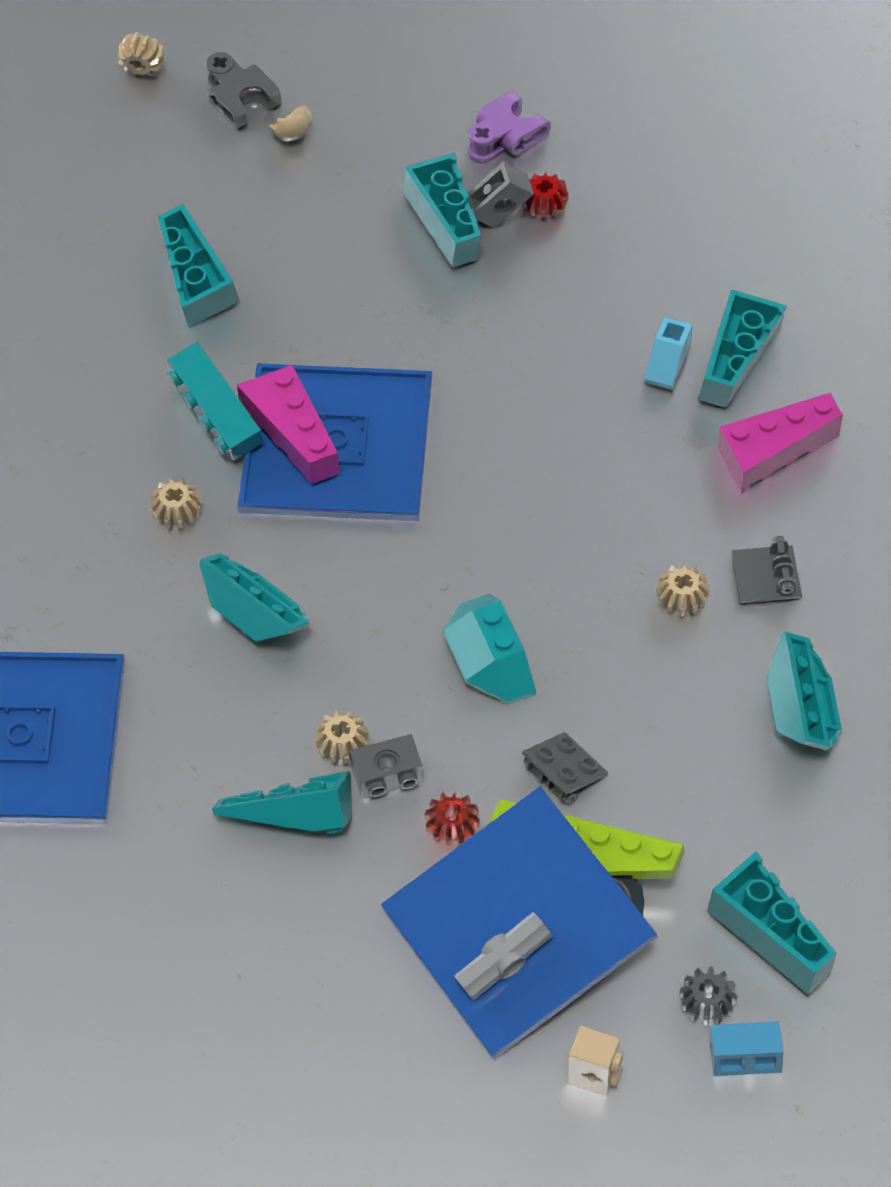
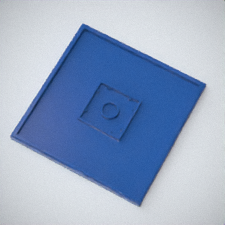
[237,363,432,522]
[0,652,125,824]
[381,786,658,1060]

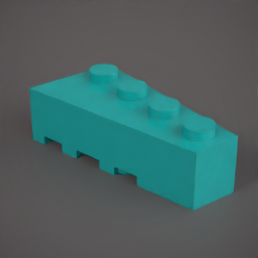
[402,152,481,267]
[158,204,240,328]
[698,289,787,408]
[167,341,263,461]
[707,851,837,995]

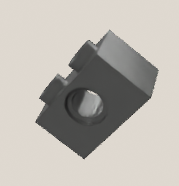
[468,162,534,228]
[350,734,423,799]

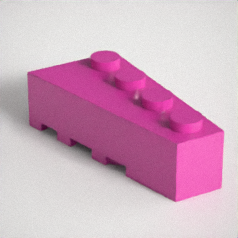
[237,365,340,484]
[718,392,843,494]

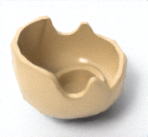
[269,105,312,143]

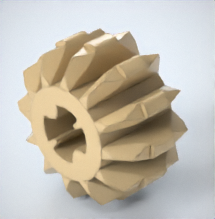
[117,32,164,77]
[150,478,202,530]
[656,563,710,617]
[314,710,369,766]

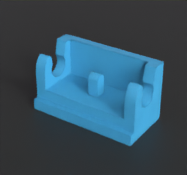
[710,1021,784,1076]

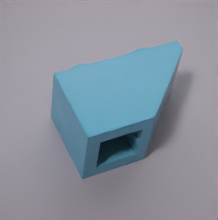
[644,317,693,390]

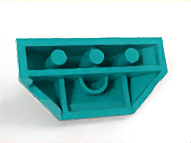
[199,553,310,641]
[443,594,536,705]
[767,631,842,750]

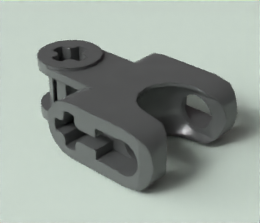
[207,52,281,129]

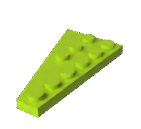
[488,799,685,879]

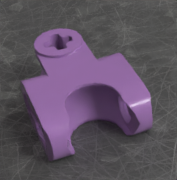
[468,91,551,163]

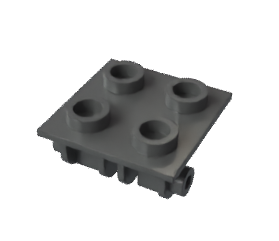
[731,536,802,603]
[522,732,608,804]

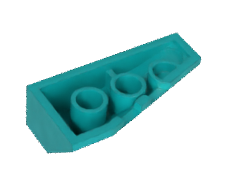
[212,771,351,834]

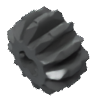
[679,966,738,1026]

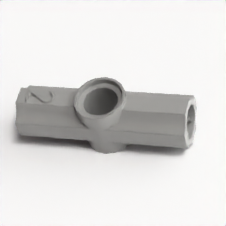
[454,912,553,1001]

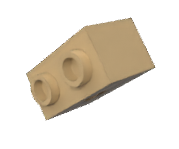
[568,1025,624,1097]

